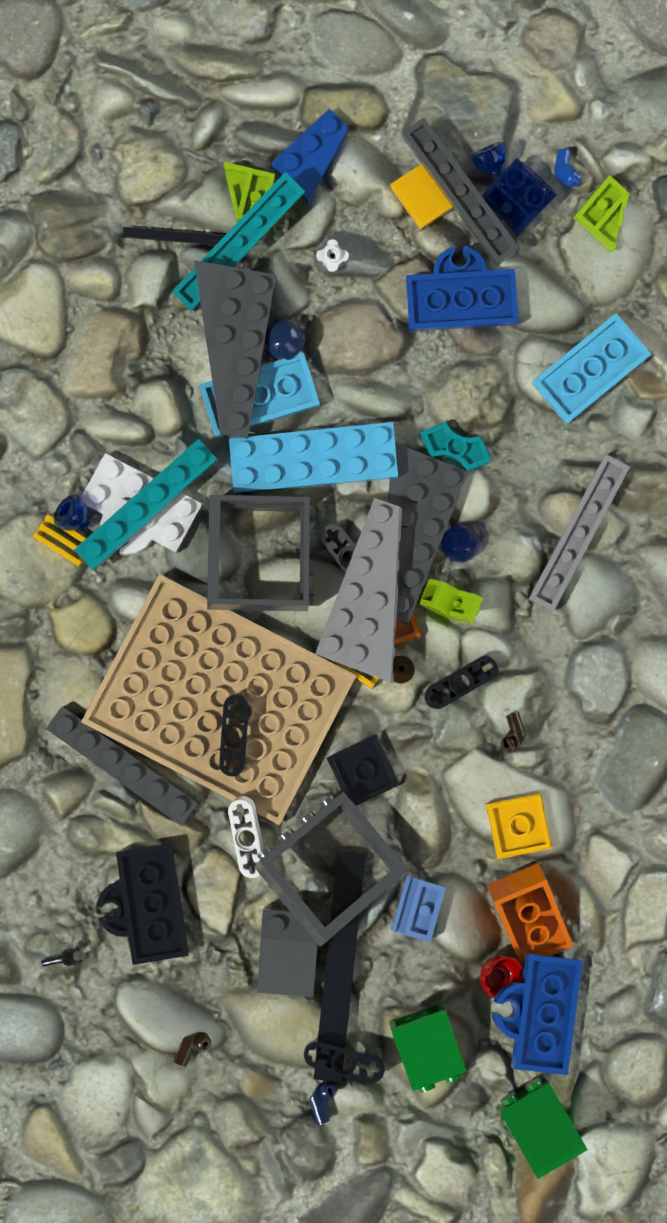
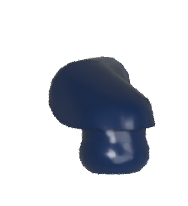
[309,1082,335,1125]

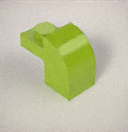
[417,578,483,624]

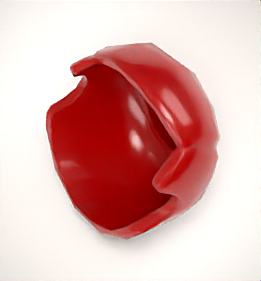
[480,955,523,998]

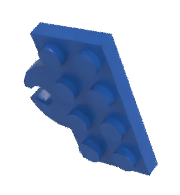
[405,246,519,332]
[491,953,583,1075]

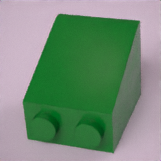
[389,1002,467,1093]
[497,1078,588,1179]

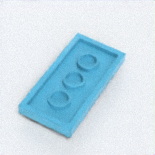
[531,313,651,425]
[199,353,320,438]

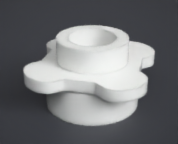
[316,240,349,272]

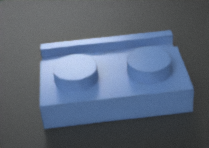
[391,875,446,942]

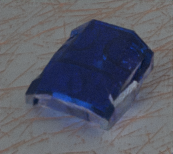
[482,158,558,237]

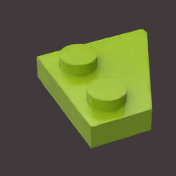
[224,162,276,222]
[572,175,630,253]

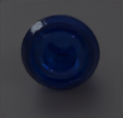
[471,141,508,177]
[54,494,91,531]
[441,524,480,563]

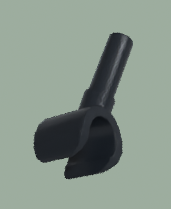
[42,948,83,967]

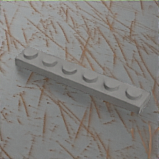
[528,454,630,613]

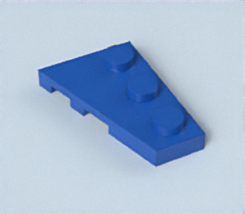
[271,108,348,204]

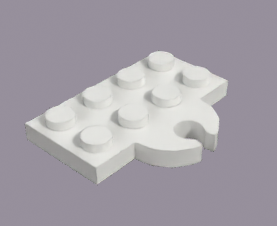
[79,453,203,555]

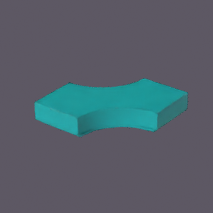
[420,422,492,472]

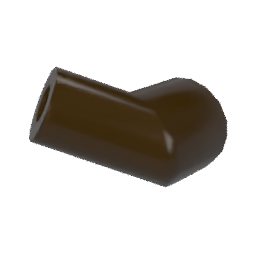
[500,712,526,753]
[174,1032,211,1067]

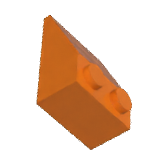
[487,863,574,968]

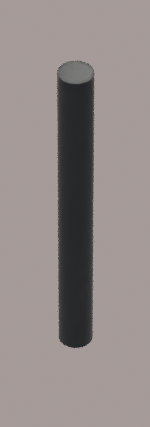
[123,227,225,245]

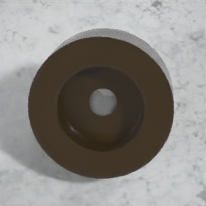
[393,656,415,684]

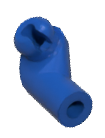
[554,149,582,187]

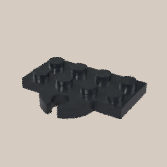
[96,843,189,965]

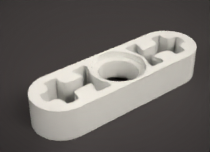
[228,796,264,878]

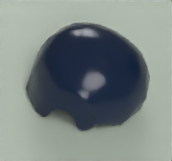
[263,319,305,360]

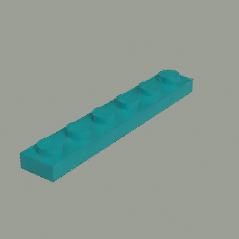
[172,172,305,312]
[74,439,218,571]

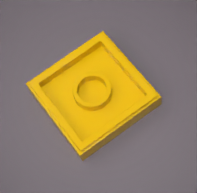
[390,164,454,231]
[485,793,552,859]

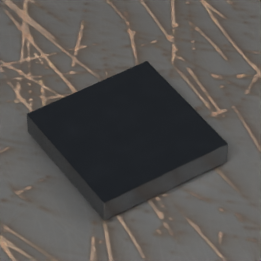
[327,734,400,806]

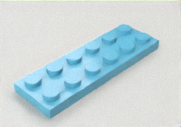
[229,422,398,494]

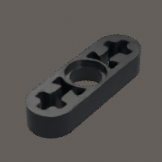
[424,656,498,709]
[219,695,249,776]
[304,1040,385,1083]

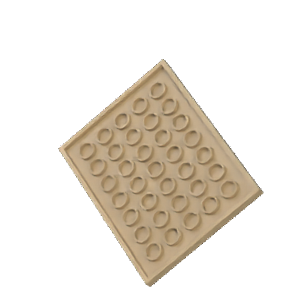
[81,574,357,825]

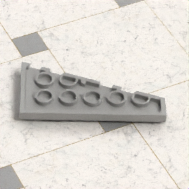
[315,498,402,684]

